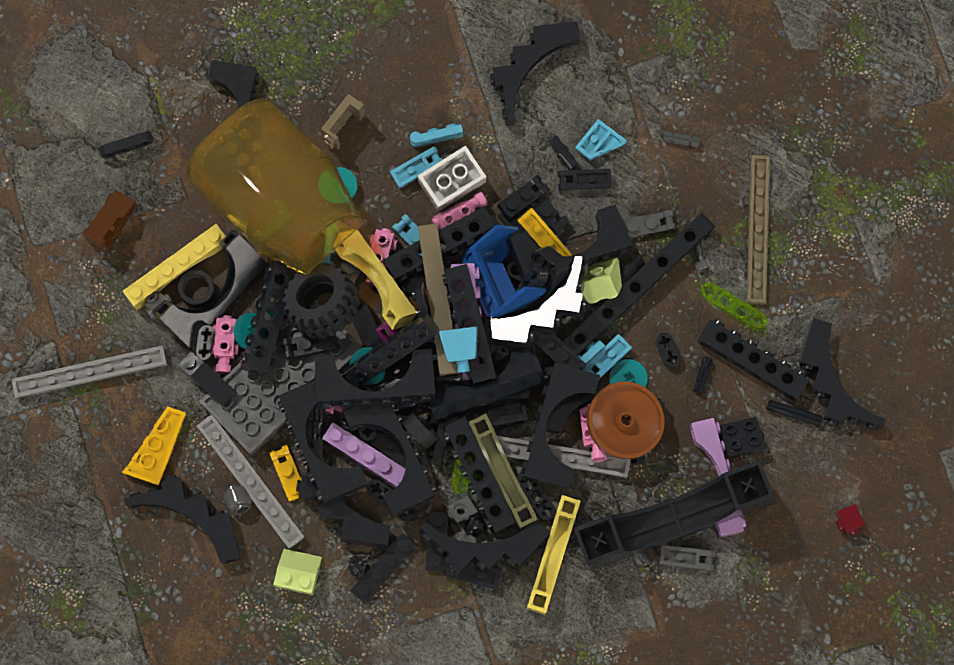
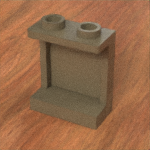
[321,94,365,150]

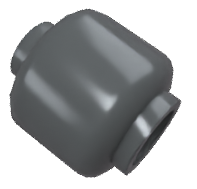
[223,485,252,515]

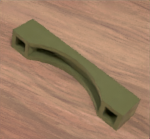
[468,414,537,528]

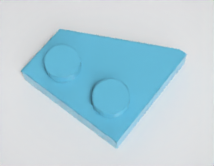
[575,119,627,161]

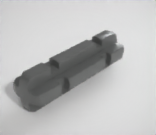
[663,131,700,148]

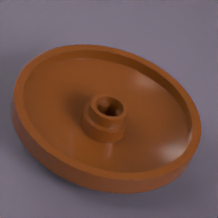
[587,382,664,459]

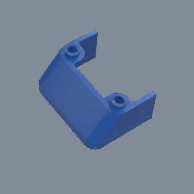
[462,225,546,318]

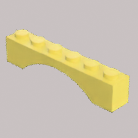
[123,224,225,311]
[331,227,417,330]
[527,495,581,615]

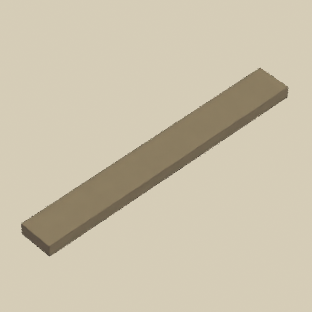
[746,155,770,305]
[418,224,458,376]

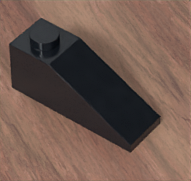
[178,351,237,406]

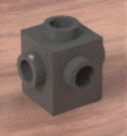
[144,291,174,323]
[446,490,477,523]

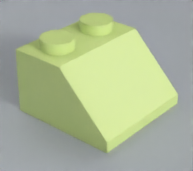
[582,258,622,304]
[273,549,322,595]

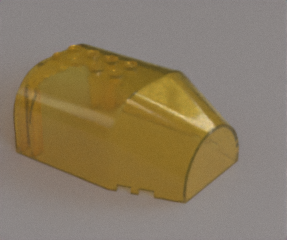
[186,98,364,275]

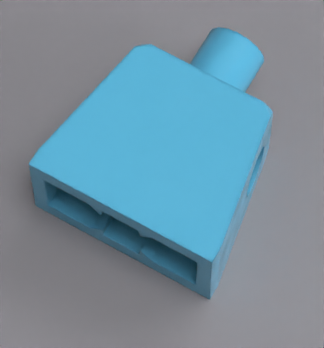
[439,327,478,373]

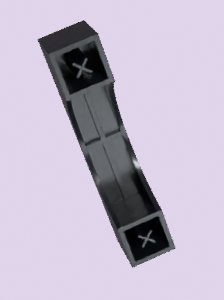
[574,460,775,571]

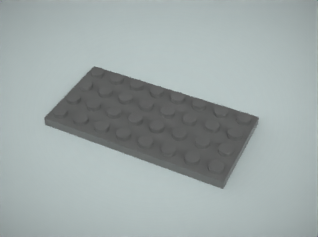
[199,300,363,455]

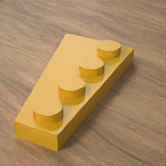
[122,406,186,486]

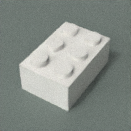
[418,146,486,212]

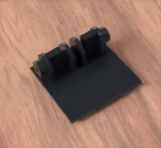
[719,417,767,459]

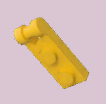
[269,445,301,502]

